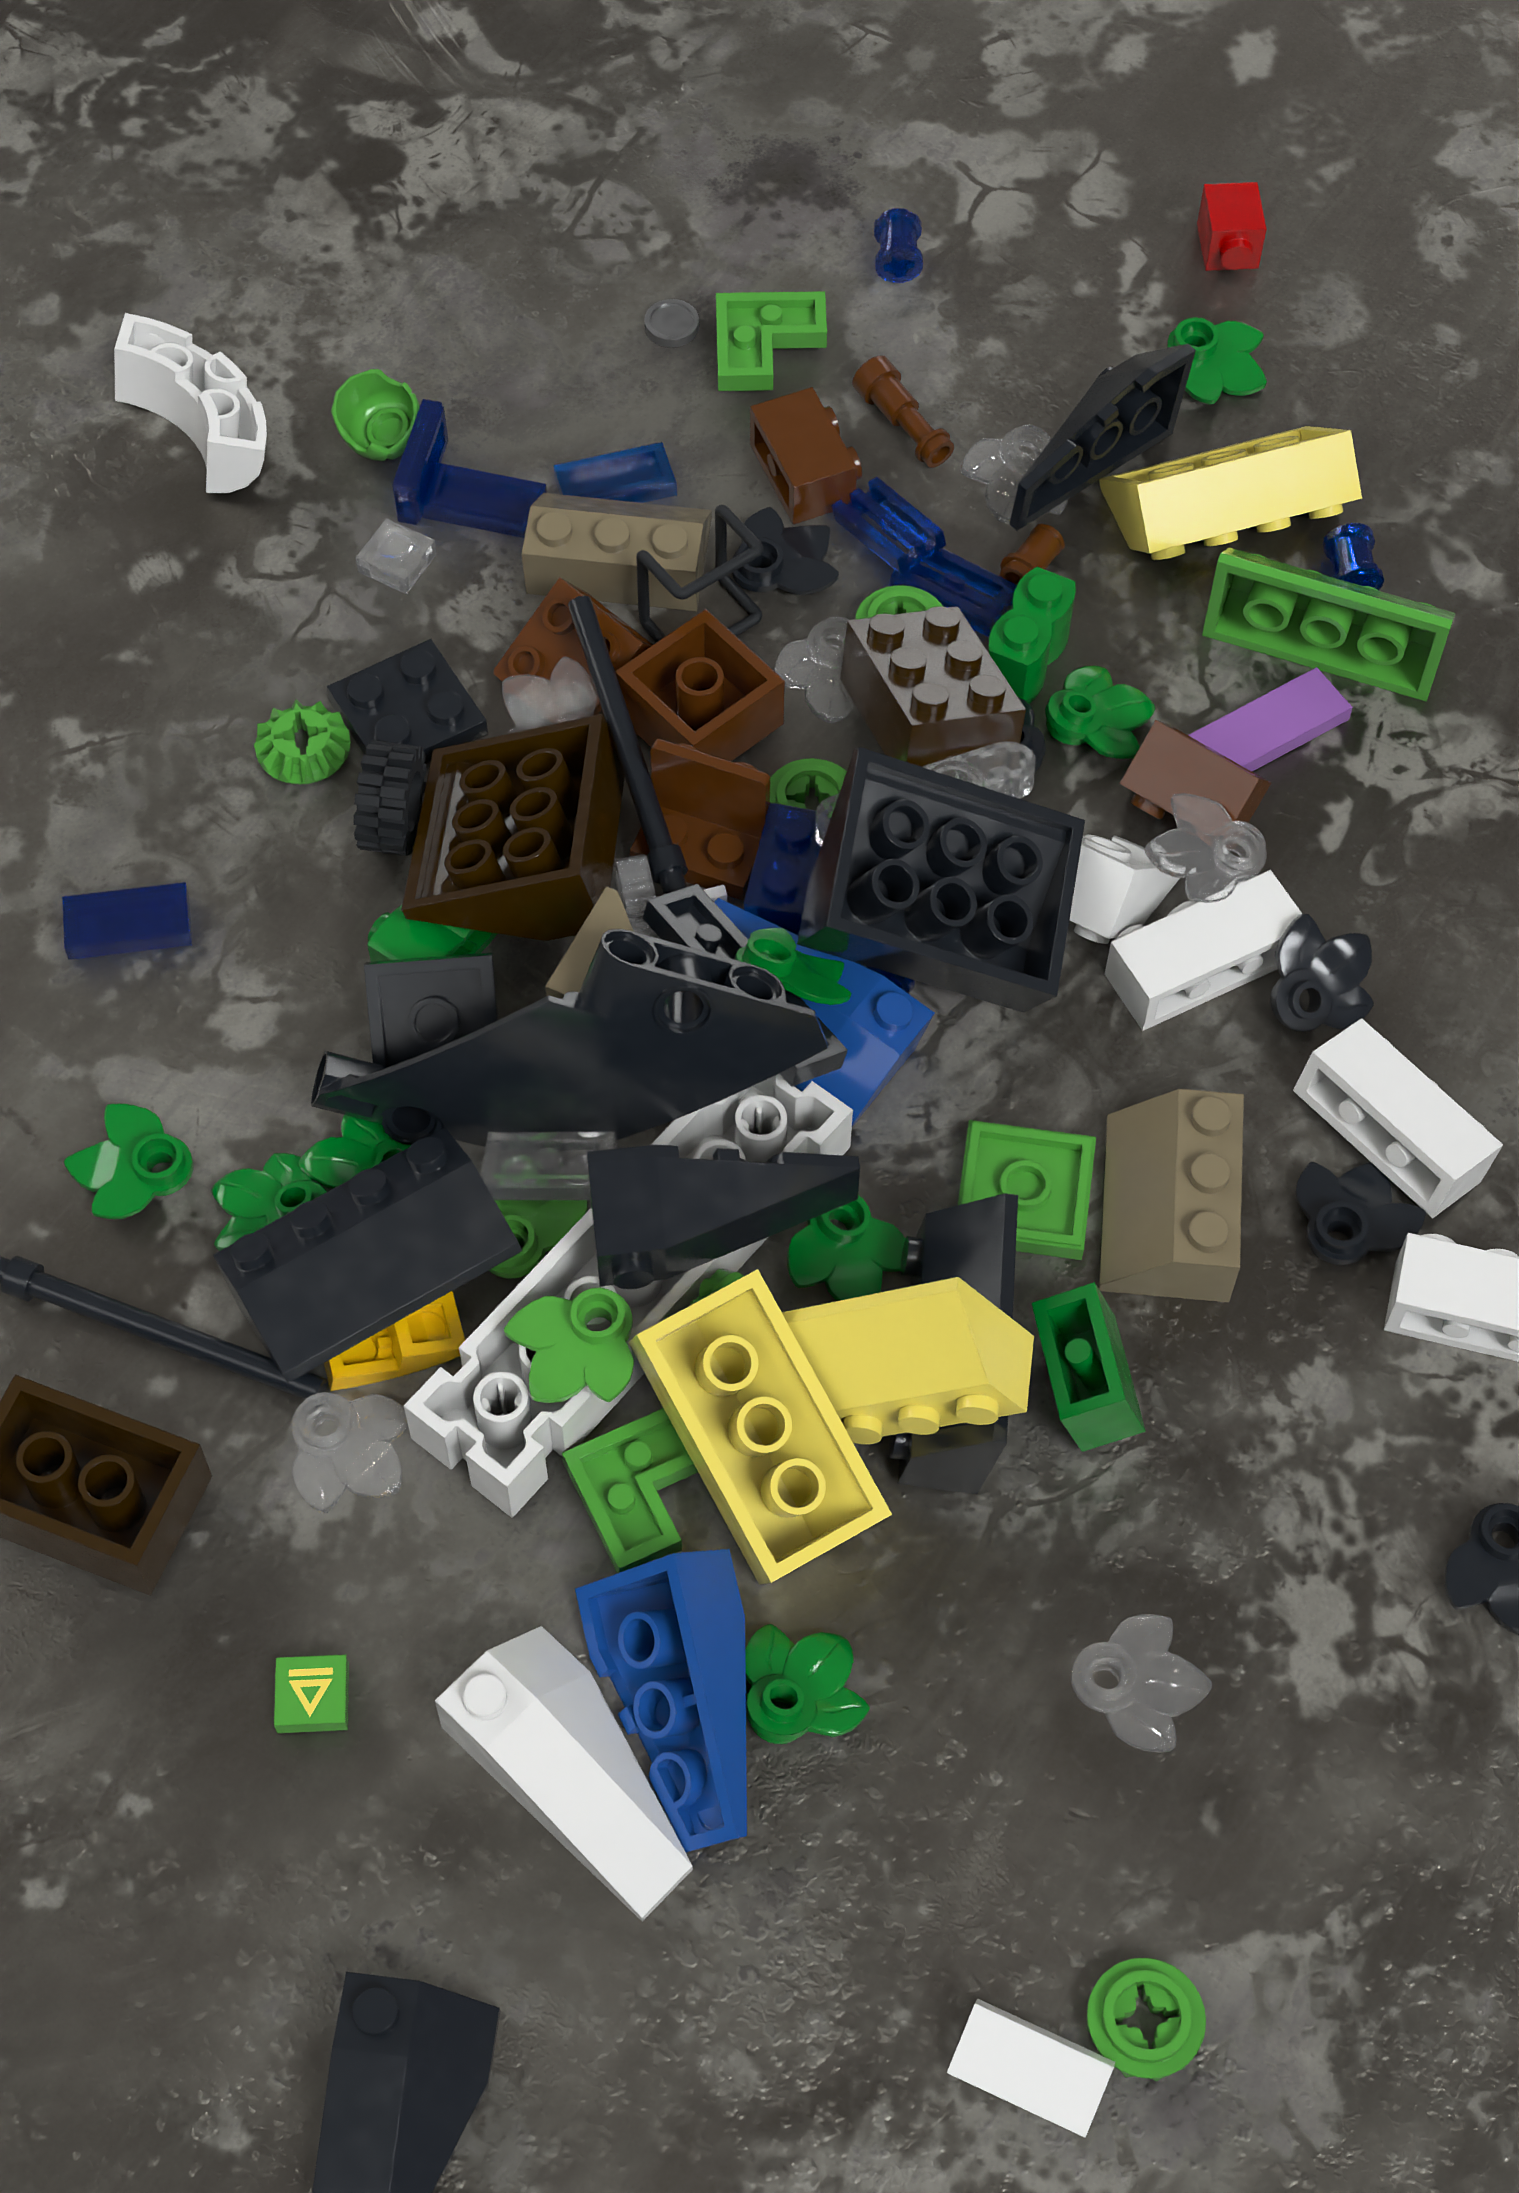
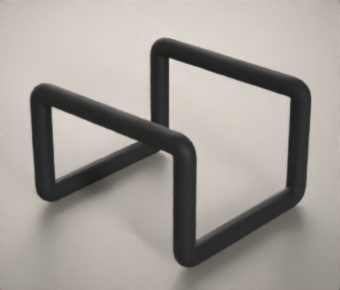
[636,505,763,642]

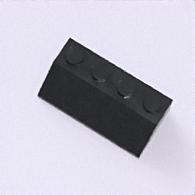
[213,1128,522,1383]
[889,1193,1018,1494]

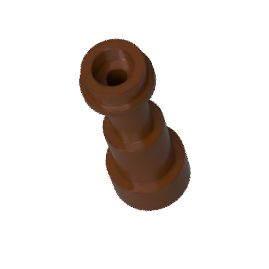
[852,355,954,468]

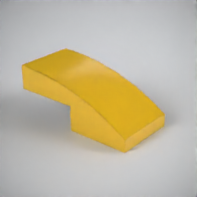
[324,1291,465,1391]

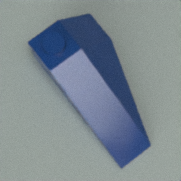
[714,898,935,1127]
[575,1549,747,1852]

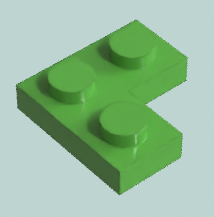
[716,291,827,391]
[562,1408,698,1573]

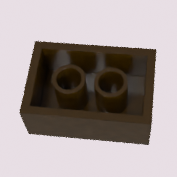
[840,606,1026,777]
[0,1374,212,1596]

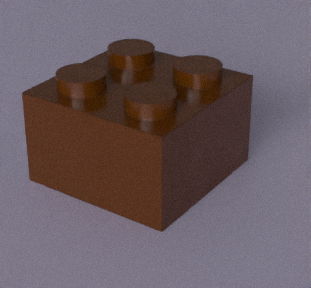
[615,609,785,762]

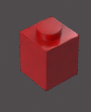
[1197,182,1267,271]

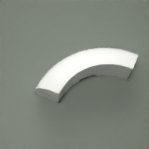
[114,313,267,493]

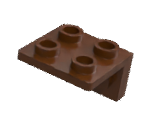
[494,577,653,724]
[630,739,770,901]

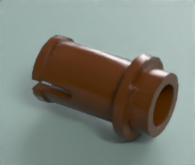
[999,524,1065,594]

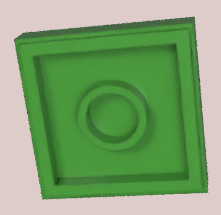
[958,1120,1096,1260]

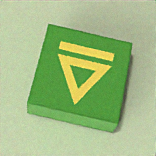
[274,1654,349,1733]

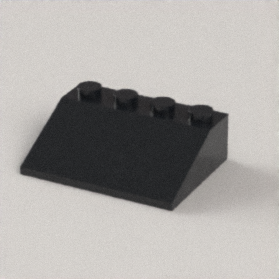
[797,747,1085,1013]

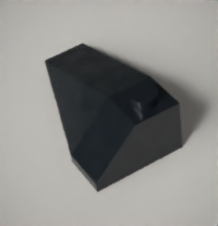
[1009,344,1196,531]
[587,1145,860,1289]
[312,1972,501,2193]

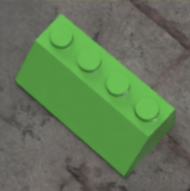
[1202,548,1456,702]

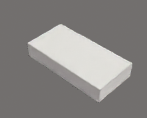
[947,1999,1115,2138]

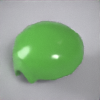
[331,369,424,462]

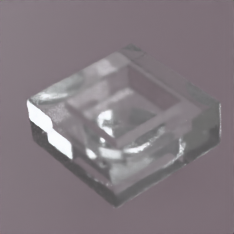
[356,518,437,594]

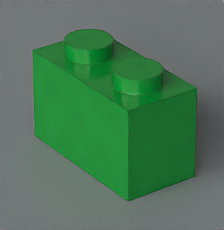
[1031,1282,1146,1452]

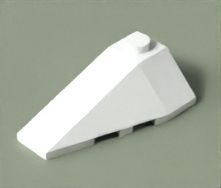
[954,776,1185,944]
[435,1626,693,1922]

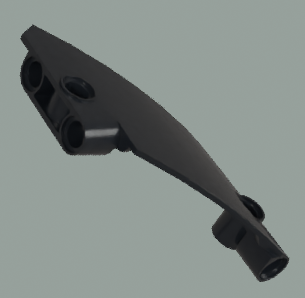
[311,929,828,1158]

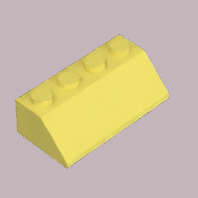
[1099,426,1362,560]
[628,1269,892,1585]
[782,1277,1034,1444]

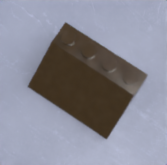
[401,714,625,941]

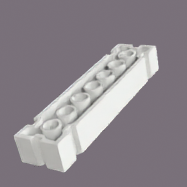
[404,1073,853,1518]

